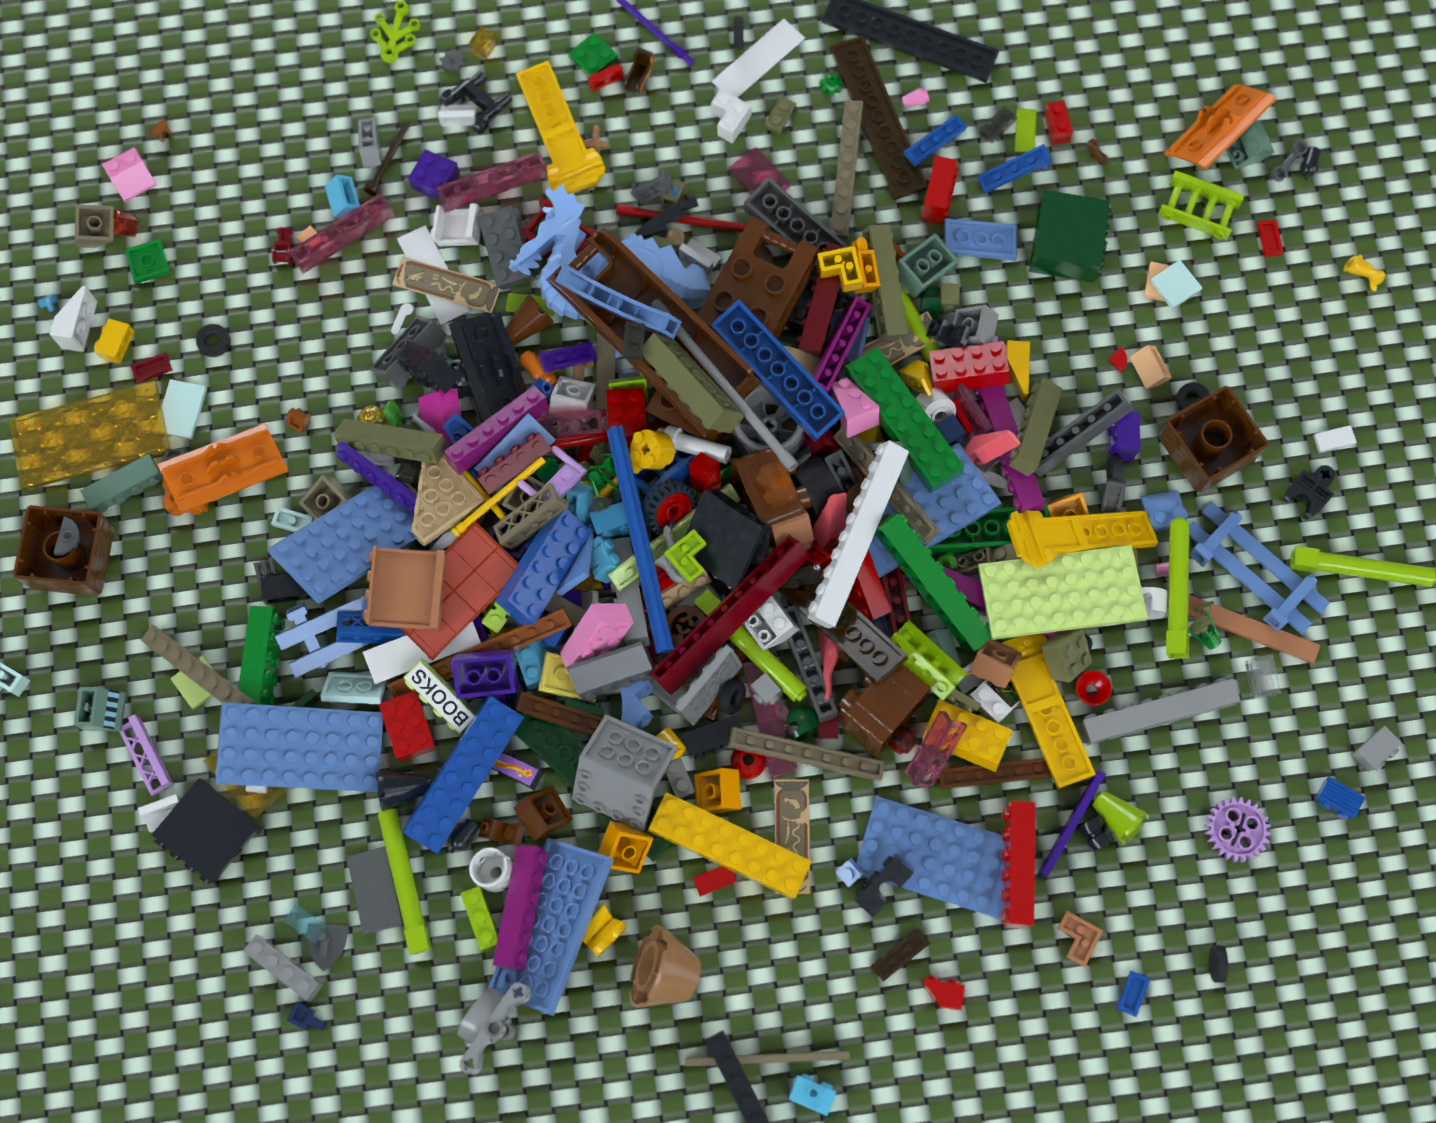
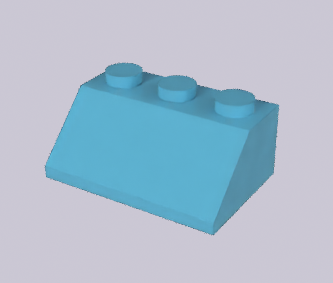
[515,640,557,690]

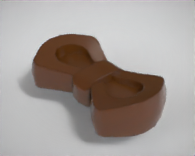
[1086,139,1108,163]

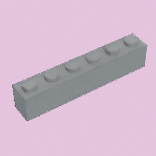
[610,537,650,646]

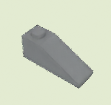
[358,117,382,168]

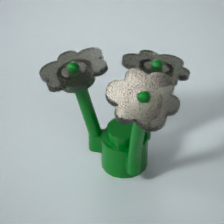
[587,470,622,513]

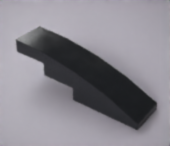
[635,197,699,239]

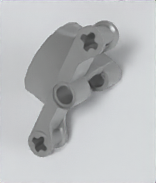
[458,983,531,1074]

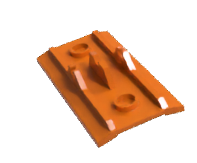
[1164,84,1277,170]
[157,423,288,514]

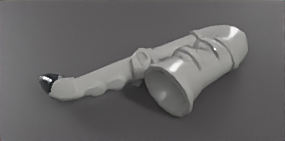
[655,519,686,583]

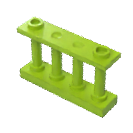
[1158,170,1245,240]
[890,620,967,700]

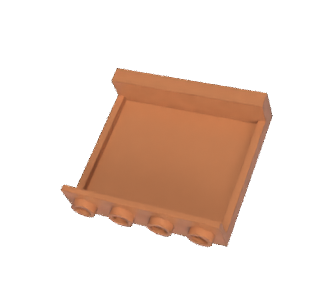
[363,545,447,631]

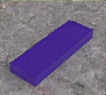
[538,342,597,373]

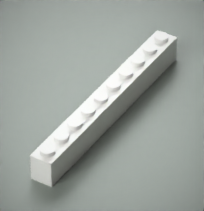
[807,440,909,628]

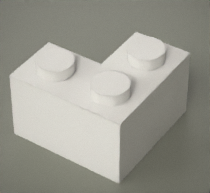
[711,89,751,144]

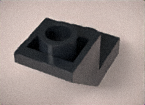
[926,319,972,346]

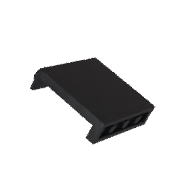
[684,488,773,590]
[151,778,264,886]

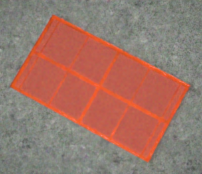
[400,521,518,661]

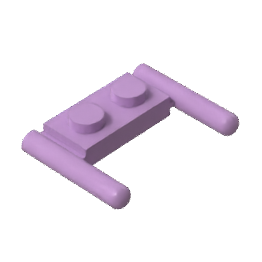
[517,446,587,502]

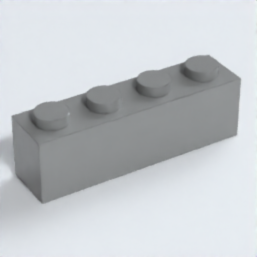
[243,934,323,1002]

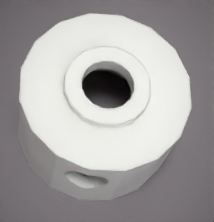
[916,388,956,426]
[1141,587,1169,620]
[469,847,513,893]

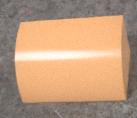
[1129,345,1172,389]

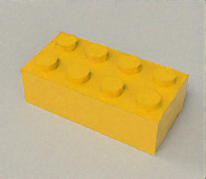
[922,700,1013,772]

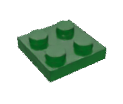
[568,32,618,77]
[125,239,171,284]

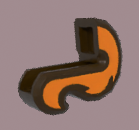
[623,47,654,94]

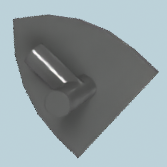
[307,923,349,972]

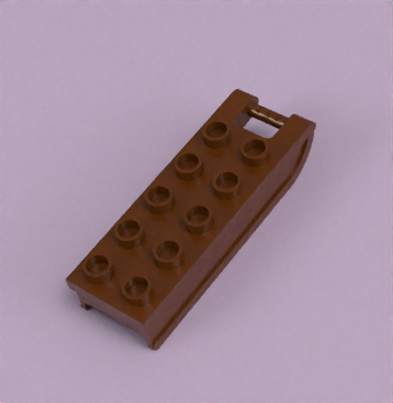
[645,216,819,444]
[546,227,761,437]

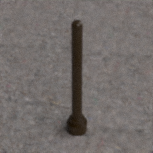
[363,121,410,196]

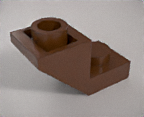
[478,818,525,846]

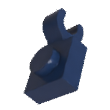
[287,1002,327,1030]

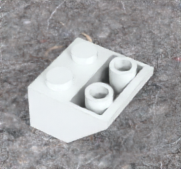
[744,596,799,650]

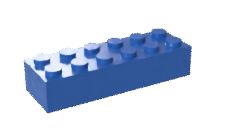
[495,508,592,625]

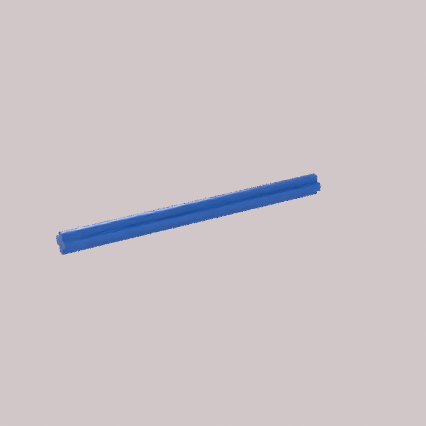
[606,426,674,654]

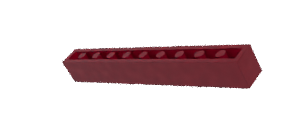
[650,535,810,696]

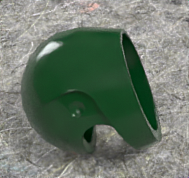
[786,705,820,742]

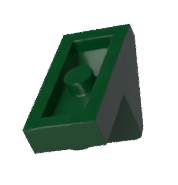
[920,286,941,319]

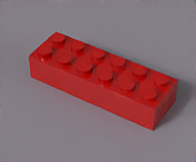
[1000,801,1035,929]

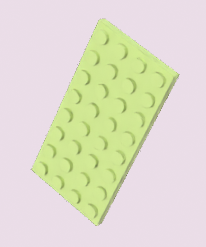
[978,545,1148,640]

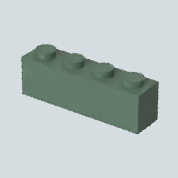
[80,454,163,513]

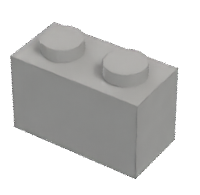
[1351,726,1402,772]

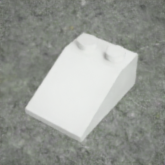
[49,286,98,352]

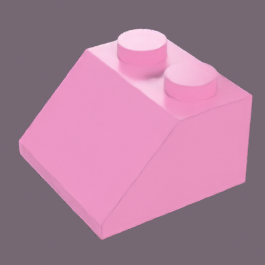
[102,147,157,202]

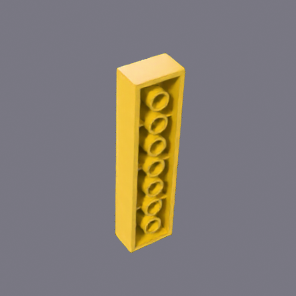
[648,792,812,900]

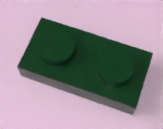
[564,698,605,717]

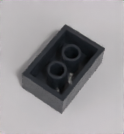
[396,342,460,394]

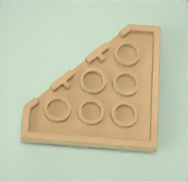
[411,455,486,546]

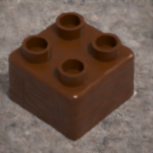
[1159,386,1269,492]
[729,448,811,544]
[13,505,114,595]
[838,664,931,758]

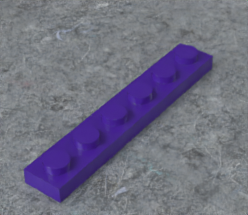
[336,441,417,515]

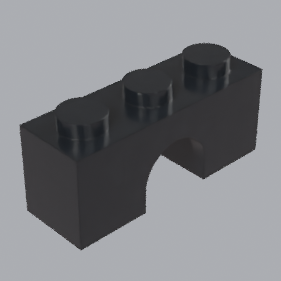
[855,853,914,917]

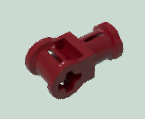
[272,227,294,264]

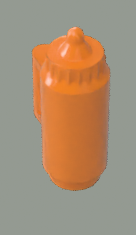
[519,350,558,390]

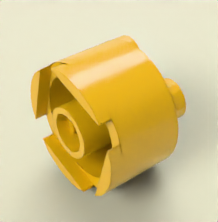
[630,430,675,470]

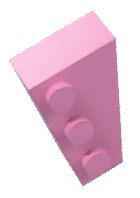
[831,377,879,438]

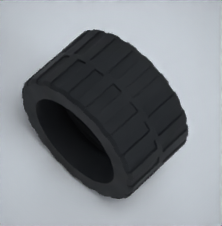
[791,456,842,520]

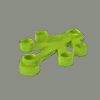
[370,1,420,63]

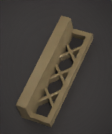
[493,483,569,550]

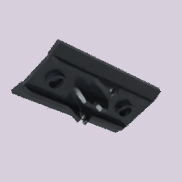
[448,312,527,423]

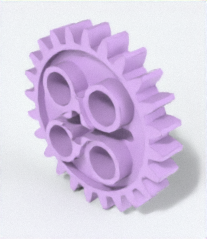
[1204,797,1272,863]

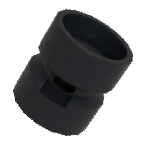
[1078,815,1115,853]

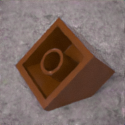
[513,786,573,842]

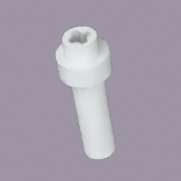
[657,425,731,464]

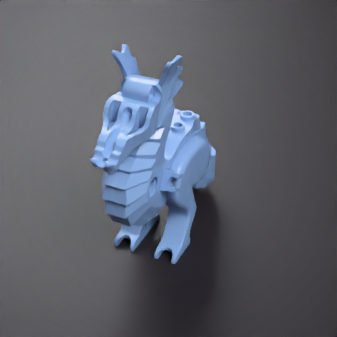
[509,184,712,359]

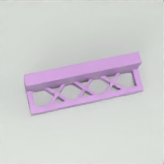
[119,714,174,797]

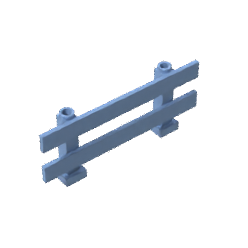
[1189,501,1330,634]
[275,595,370,678]

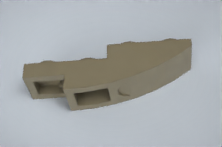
[955,543,1022,575]

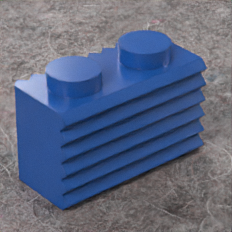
[1314,777,1365,820]

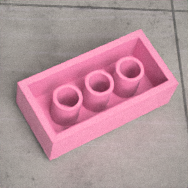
[560,604,633,672]

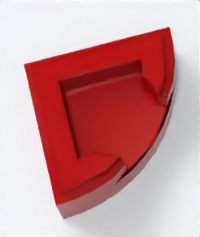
[1108,347,1127,373]
[577,443,597,462]

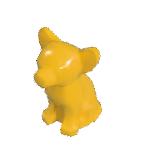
[1343,254,1386,291]

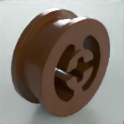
[667,605,705,648]

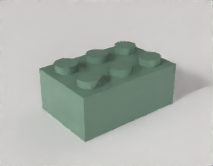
[896,233,959,298]

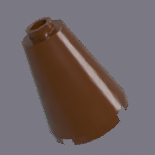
[505,295,554,345]

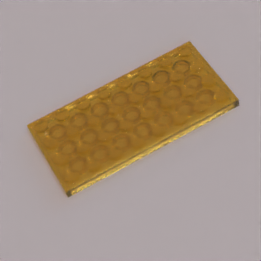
[8,381,171,491]

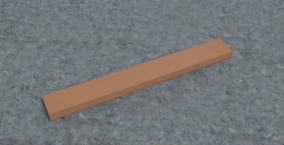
[1188,595,1320,664]

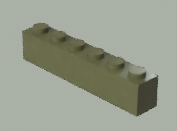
[862,224,908,340]
[1009,377,1063,477]
[333,419,447,464]

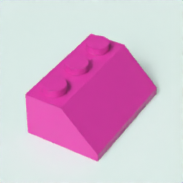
[418,388,462,446]

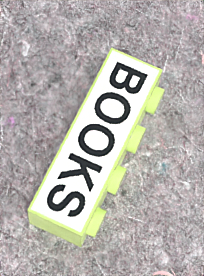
[404,658,477,734]

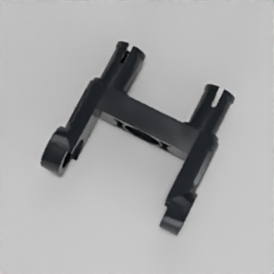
[439,70,513,135]

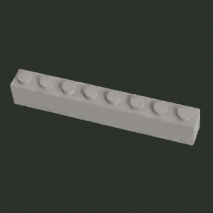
[1080,678,1241,746]

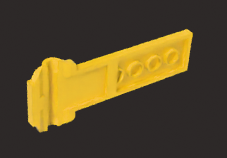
[515,60,606,194]
[1006,510,1158,568]
[1001,634,1096,789]

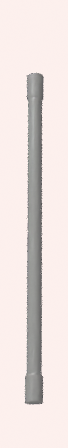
[651,298,798,472]

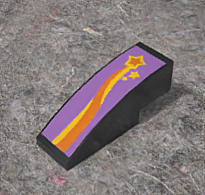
[491,752,544,791]

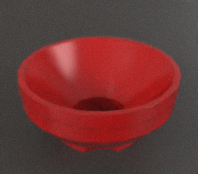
[1075,670,1112,706]
[730,749,766,780]

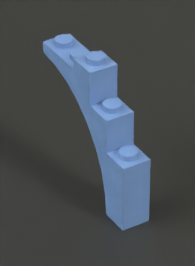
[555,264,682,339]
[620,680,654,729]

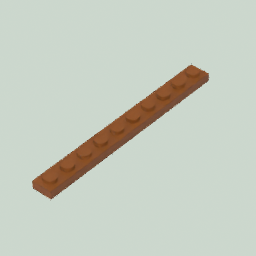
[387,607,573,698]

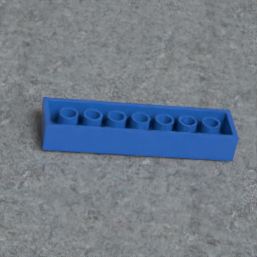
[710,299,845,442]
[401,695,524,854]

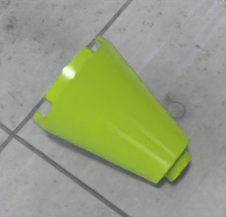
[1092,791,1149,845]

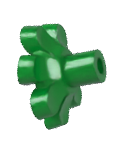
[819,74,842,96]

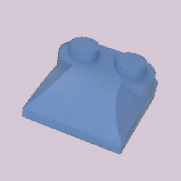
[1140,490,1188,532]

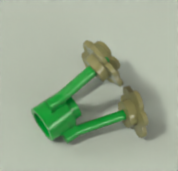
[579,443,619,487]
[1188,601,1222,650]

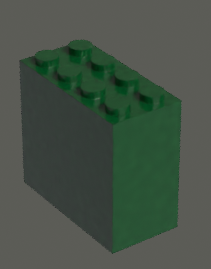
[1028,190,1112,283]

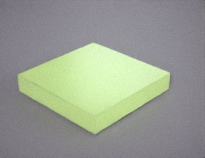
[170,655,215,710]

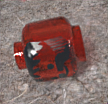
[889,725,918,755]

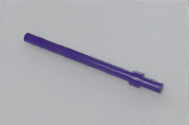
[616,0,695,66]

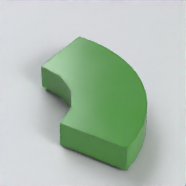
[382,399,404,428]

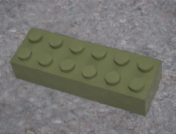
[639,333,745,433]

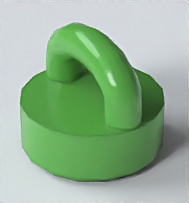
[937,552,957,570]

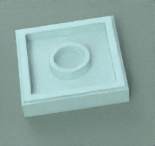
[1149,260,1203,309]

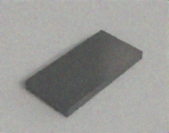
[347,847,403,936]

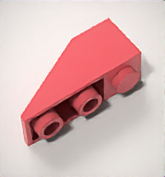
[964,430,1021,465]
[812,492,847,550]

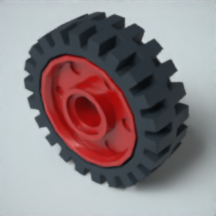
[642,479,699,535]

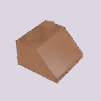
[769,513,814,551]
[969,639,1022,688]

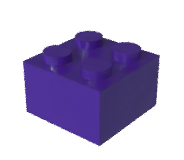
[408,149,460,202]
[1106,412,1140,461]

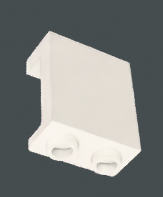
[431,203,484,246]

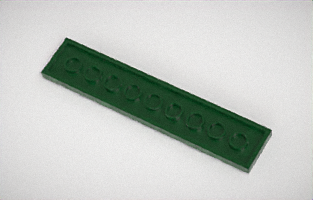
[514,714,672,863]

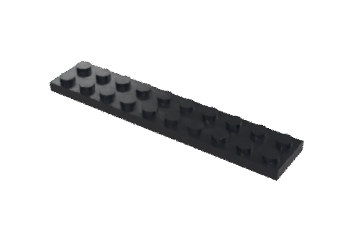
[821,0,1000,83]

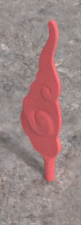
[818,629,839,700]

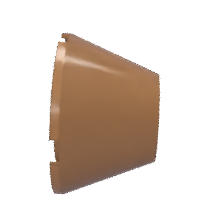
[629,925,701,1008]

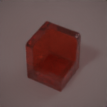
[114,210,140,237]

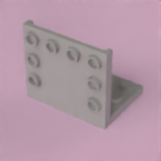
[649,626,743,726]
[572,715,678,831]

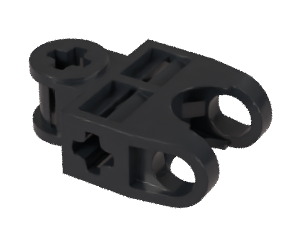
[1282,465,1335,521]

